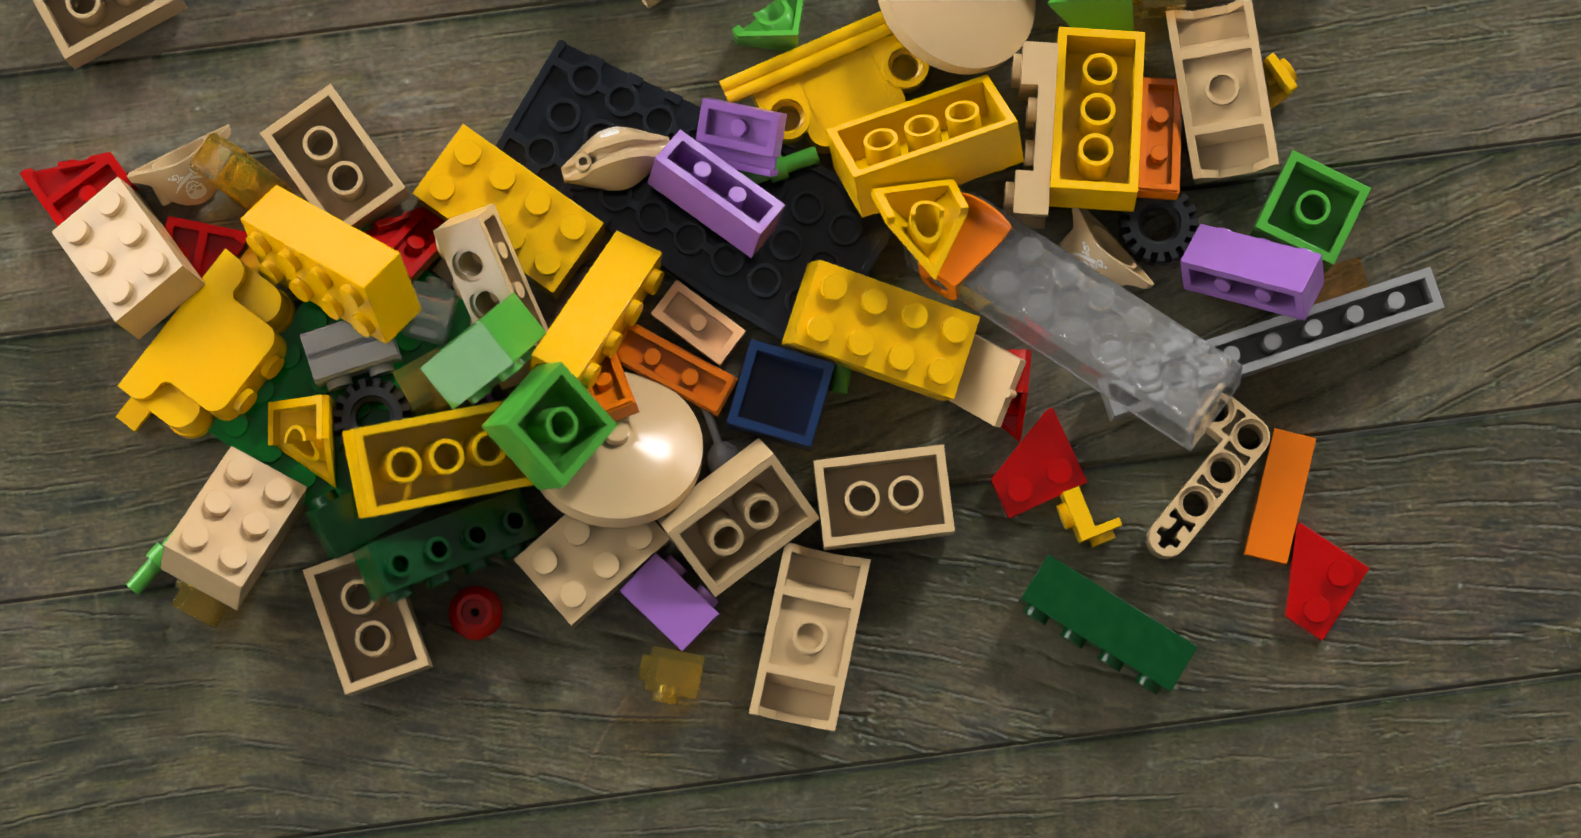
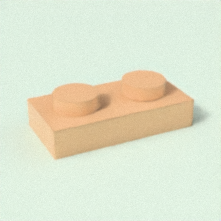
[651,280,746,367]

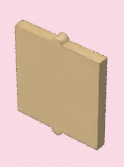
[948,334,1026,427]

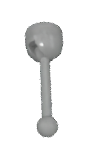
[702,409,740,473]

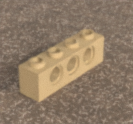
[433,203,549,390]

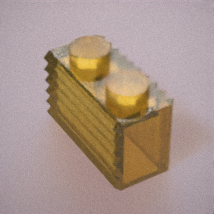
[189,133,293,211]

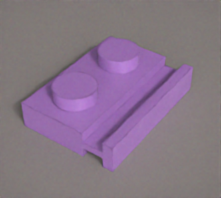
[696,98,787,177]

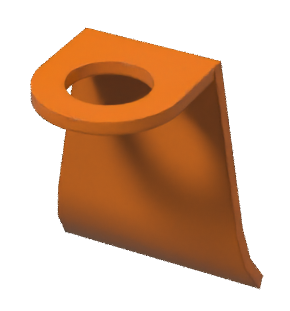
[918,192,1012,300]

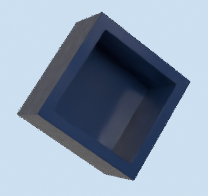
[727,339,835,452]

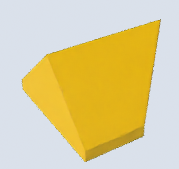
[871,178,969,280]
[268,395,336,488]

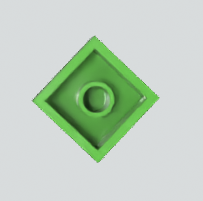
[1249,150,1371,273]
[420,292,546,409]
[482,361,618,490]

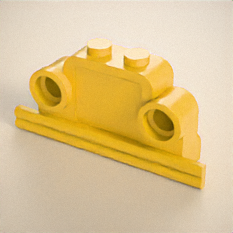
[719,11,929,154]
[116,247,296,439]

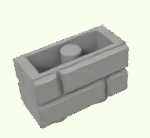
[300,320,402,392]

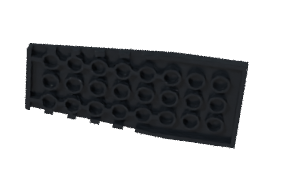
[495,40,893,358]

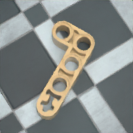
[1145,389,1270,560]

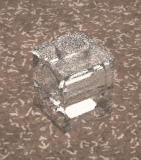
[401,276,459,346]

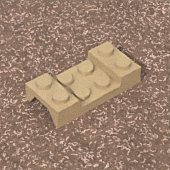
[1166,0,1280,184]
[1003,41,1059,229]
[749,542,871,732]

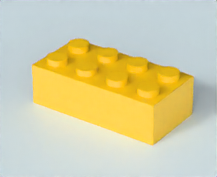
[1049,27,1145,212]
[826,74,1024,218]
[412,124,606,300]
[240,185,422,344]
[781,259,980,401]
[342,400,534,518]

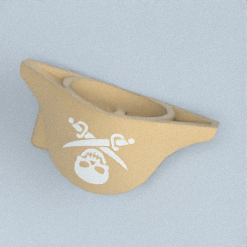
[127,124,231,206]
[561,126,670,191]
[1058,208,1155,293]

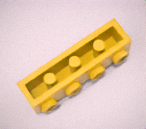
[530,230,664,390]

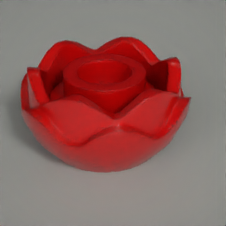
[449,586,503,641]

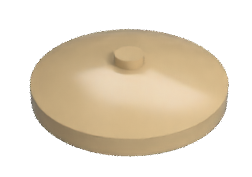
[878,0,1036,75]
[540,372,703,528]

